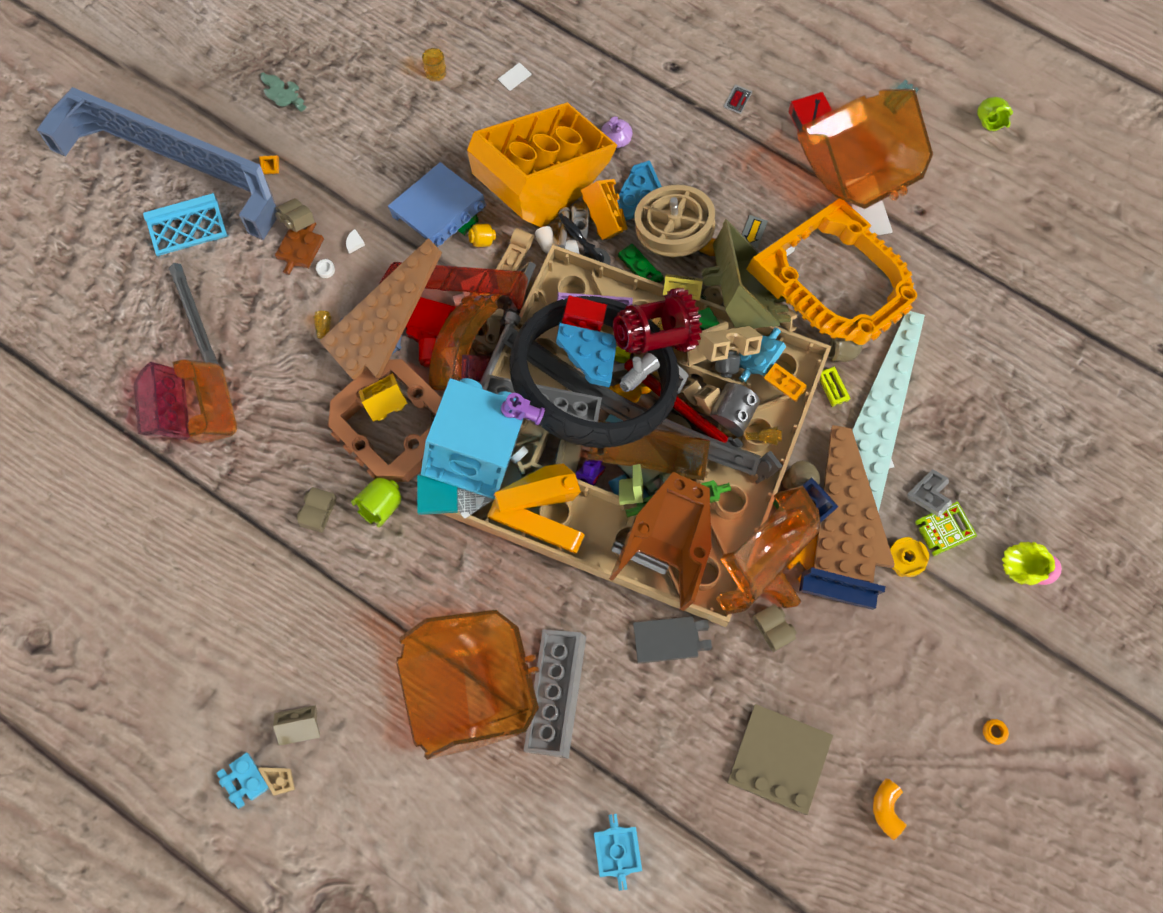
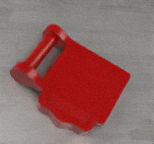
[406,297,466,342]

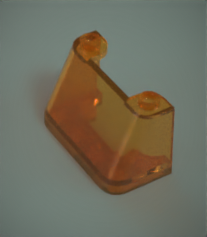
[173,359,237,444]

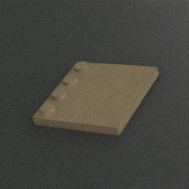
[727,704,833,815]

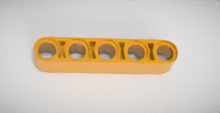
[487,499,585,554]

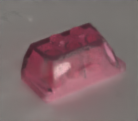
[134,362,190,440]

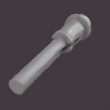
[558,207,572,249]

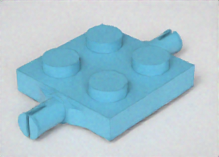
[739,327,786,383]
[594,814,642,891]

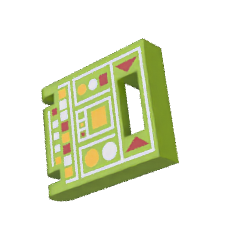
[915,501,977,556]

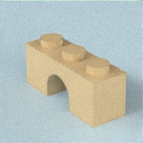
[699,326,763,362]
[677,377,721,416]

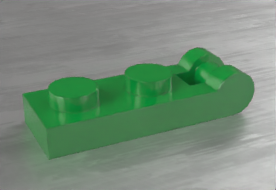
[618,243,664,283]

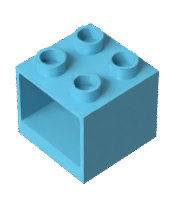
[421,378,524,499]

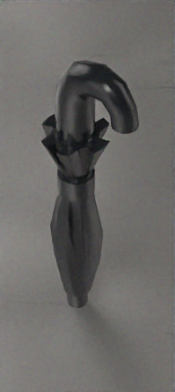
[558,213,604,262]

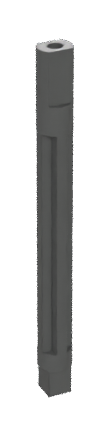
[169,263,224,383]

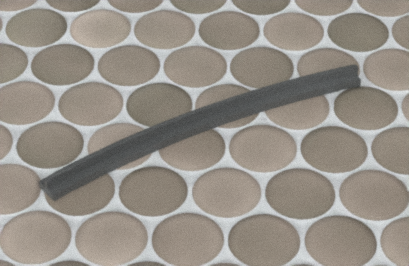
[502,326,761,476]

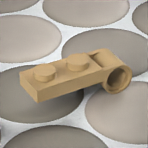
[494,228,534,283]

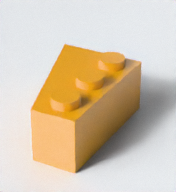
[581,179,627,240]

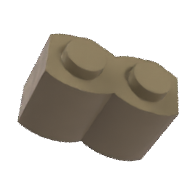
[275,198,315,232]
[297,487,337,533]
[752,604,796,653]

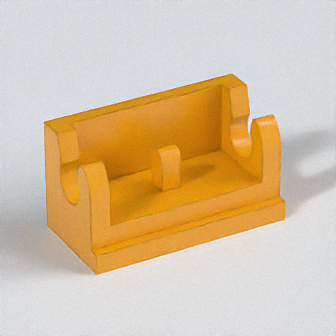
[764,363,807,402]

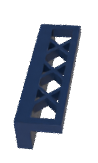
[799,567,886,610]

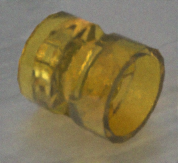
[422,48,446,82]

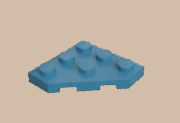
[617,160,662,221]
[556,323,616,387]

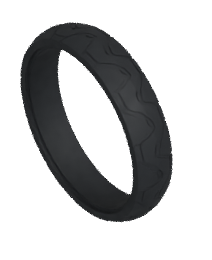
[510,296,679,448]

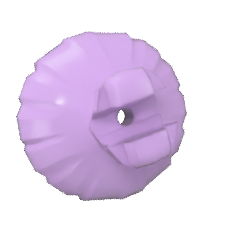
[601,117,633,148]

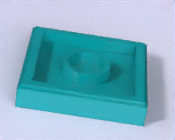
[417,475,458,515]

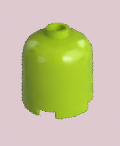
[351,478,402,528]

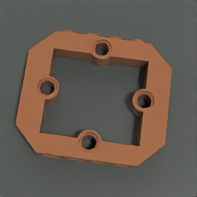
[328,359,442,482]

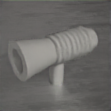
[620,353,660,392]

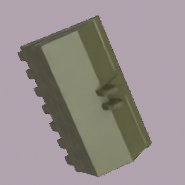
[701,219,791,329]

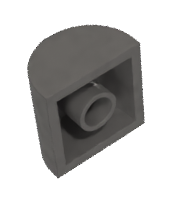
[710,383,760,437]

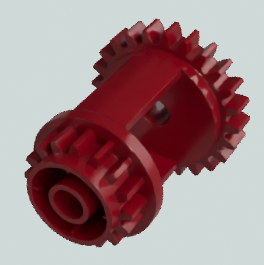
[613,288,702,355]

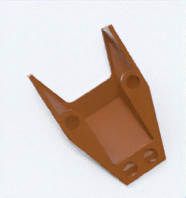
[609,472,712,611]

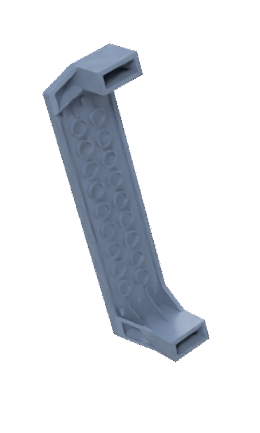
[37,87,277,240]

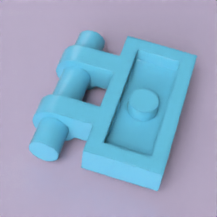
[216,753,269,809]

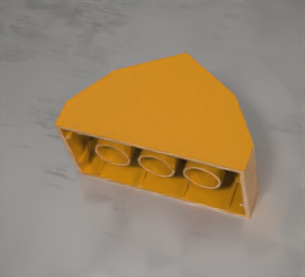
[467,102,618,227]

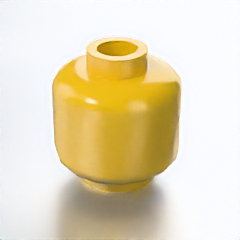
[468,224,496,247]

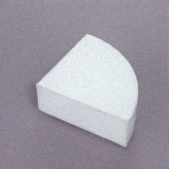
[346,229,365,254]

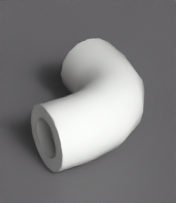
[535,226,579,254]

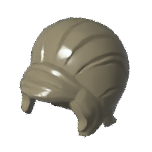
[827,338,863,362]
[782,460,820,493]

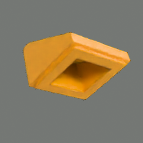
[259,155,279,174]

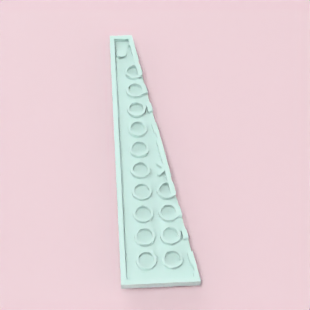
[852,311,925,513]

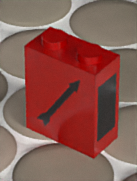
[788,92,840,144]

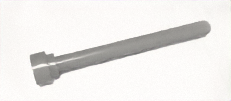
[480,312,521,387]

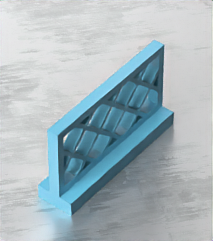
[143,193,228,256]

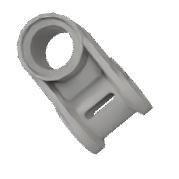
[571,206,589,241]

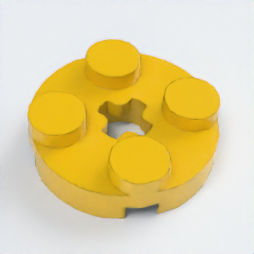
[890,537,929,577]

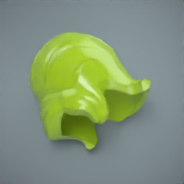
[977,97,1013,131]

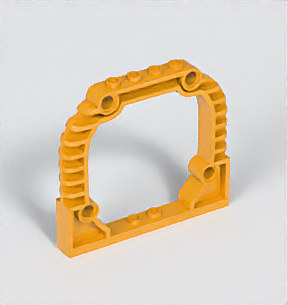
[746,197,917,345]

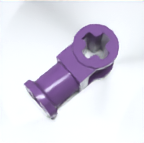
[501,393,545,425]

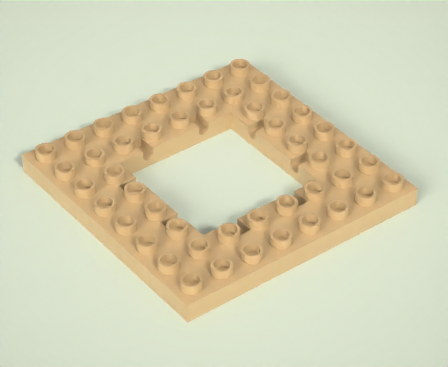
[443,244,831,627]

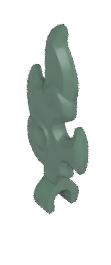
[261,72,307,112]

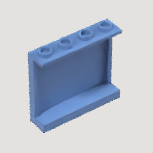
[388,162,486,247]

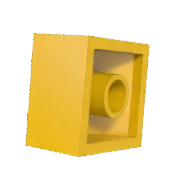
[359,373,408,422]

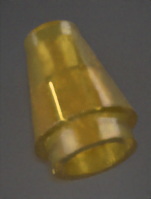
[313,311,332,339]

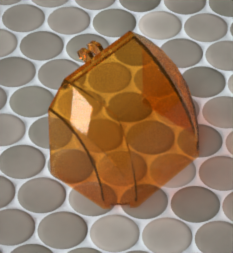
[797,89,933,209]
[396,610,539,760]

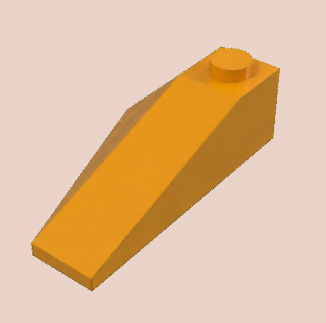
[494,463,581,513]

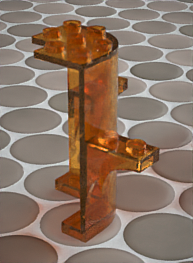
[716,486,820,615]

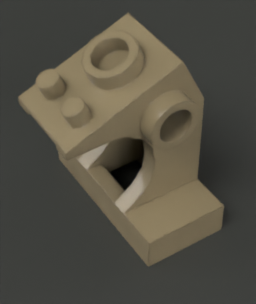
[463,306,504,357]

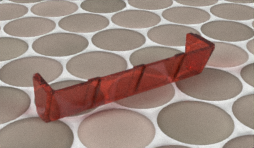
[379,262,528,309]

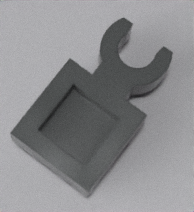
[749,451,782,484]

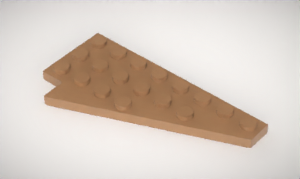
[320,238,442,380]
[813,425,895,583]

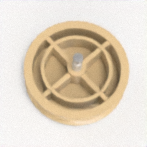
[635,185,715,257]

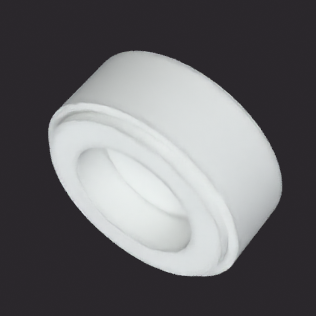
[316,259,335,278]
[510,446,528,464]

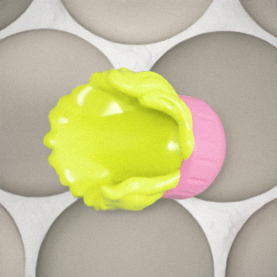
[1002,542,1062,585]

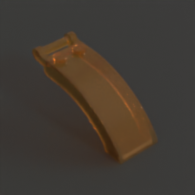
[429,286,503,391]
[587,420,710,480]

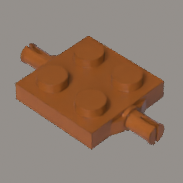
[275,223,324,275]

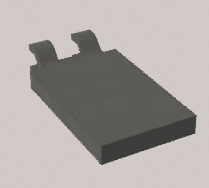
[633,616,712,664]

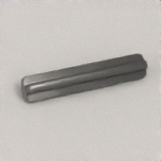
[611,541,669,574]

